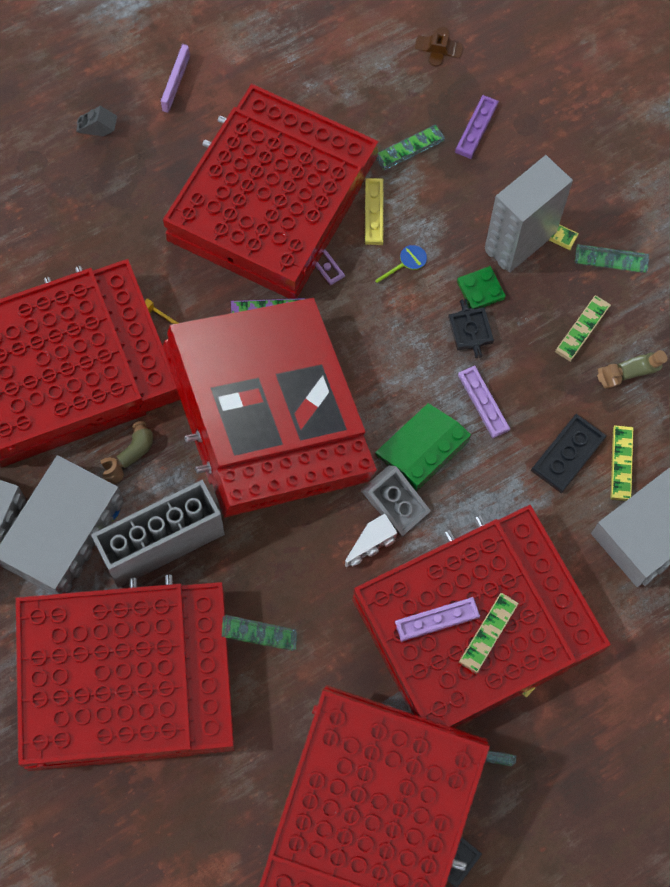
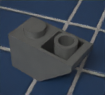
[76,106,117,136]

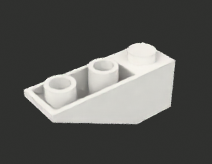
[345,514,397,568]

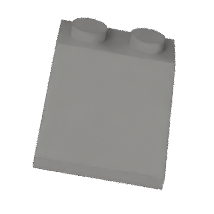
[361,465,431,536]

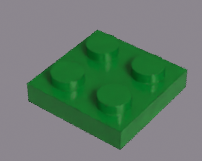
[457,266,506,309]

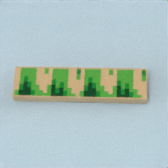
[555,295,610,362]
[459,593,519,674]

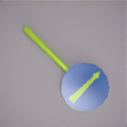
[375,245,427,283]

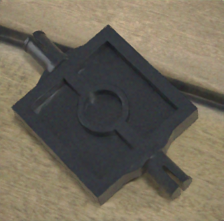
[448,299,494,358]

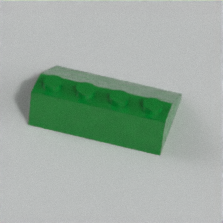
[375,403,471,492]

